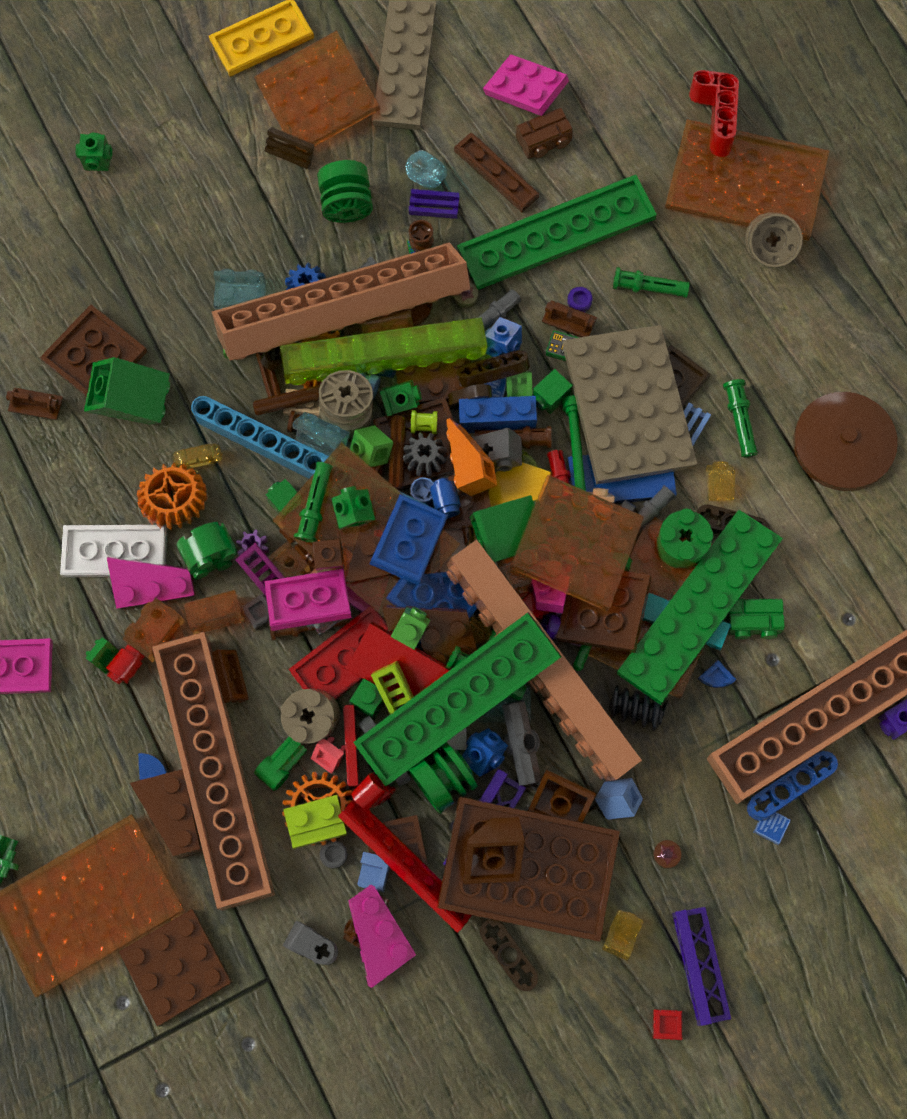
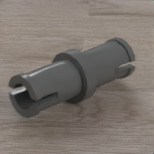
[474,289,521,332]
[628,485,676,533]

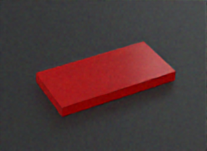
[288,605,393,700]
[346,622,452,700]

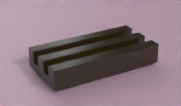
[264,127,315,169]

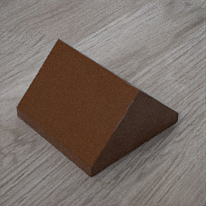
[528,770,596,823]

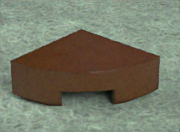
[409,302,433,327]

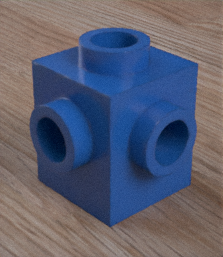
[483,317,522,357]
[462,728,508,777]

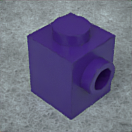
[878,699,907,740]

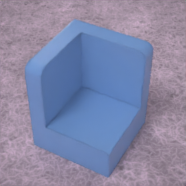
[595,778,643,820]
[358,852,390,893]

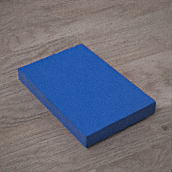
[370,494,448,586]

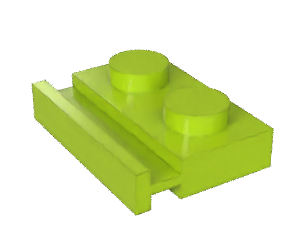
[283,795,347,849]

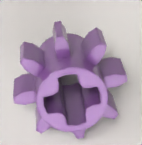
[236,530,269,563]

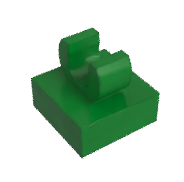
[85,637,119,674]

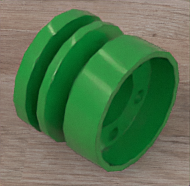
[317,160,373,223]
[408,742,478,814]

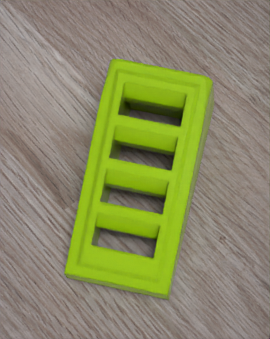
[371,661,414,715]

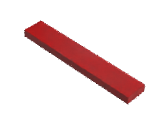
[338,799,472,933]

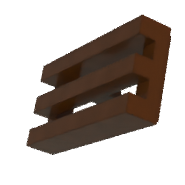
[212,649,249,703]

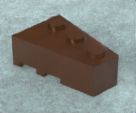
[130,769,203,859]

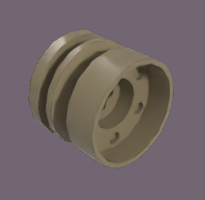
[745,212,803,267]
[319,370,373,439]

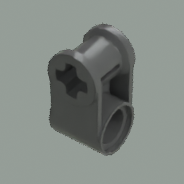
[283,920,338,965]

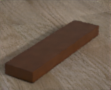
[454,132,539,213]

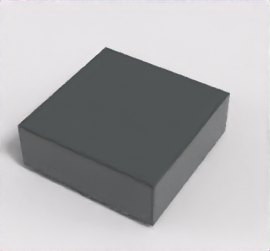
[241,594,269,630]

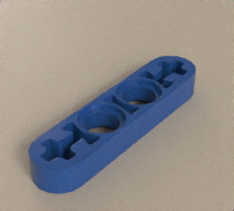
[747,751,838,821]

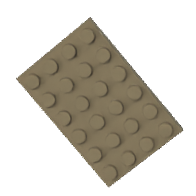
[562,325,697,485]

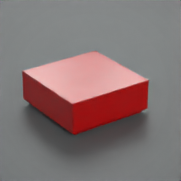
[653,1010,682,1040]

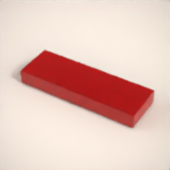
[343,705,360,790]

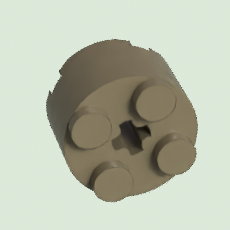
[281,688,340,744]

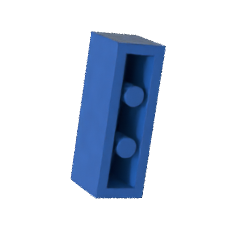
[459,396,537,433]

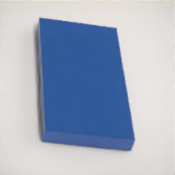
[568,455,677,508]

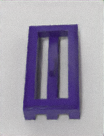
[409,189,460,219]

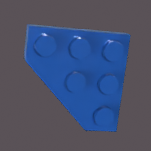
[386,572,477,619]

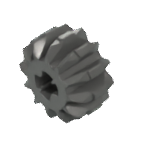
[403,432,447,477]

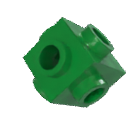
[75,133,113,171]
[331,486,376,529]

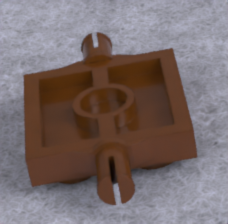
[435,465,491,545]

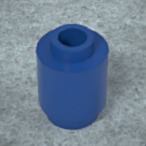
[430,478,461,518]

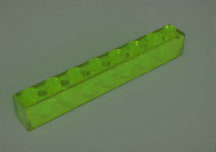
[280,317,487,385]

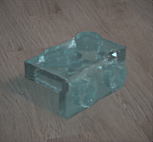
[292,412,350,462]

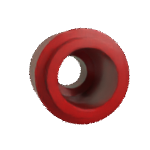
[106,644,144,685]

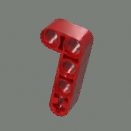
[689,70,739,157]

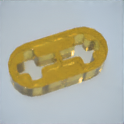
[172,444,222,469]

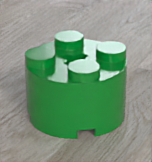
[657,509,713,569]
[176,522,238,580]

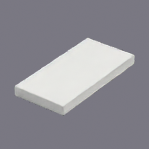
[60,525,168,577]

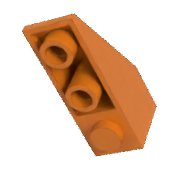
[446,418,497,496]

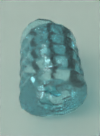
[405,150,447,189]

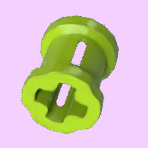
[411,410,438,434]

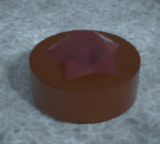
[653,840,682,869]

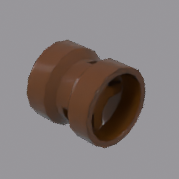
[409,220,434,252]

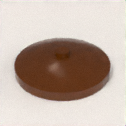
[793,392,898,491]

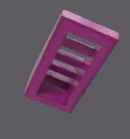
[235,543,285,597]

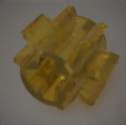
[469,614,492,646]

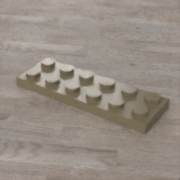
[372,0,436,130]

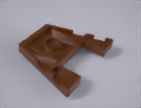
[382,605,477,668]

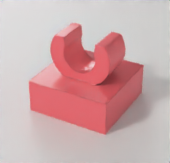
[311,737,345,774]

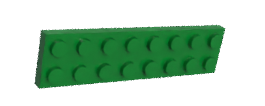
[457,174,657,290]
[617,510,783,705]
[353,612,562,787]

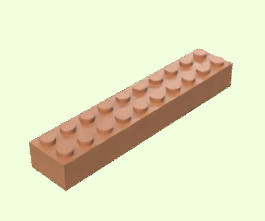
[212,242,470,361]
[446,539,642,781]
[707,630,907,804]
[152,632,275,911]

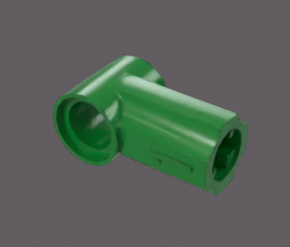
[254,736,307,791]

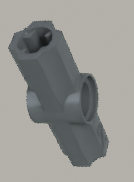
[502,700,542,785]

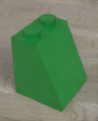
[84,357,170,425]
[469,495,550,563]

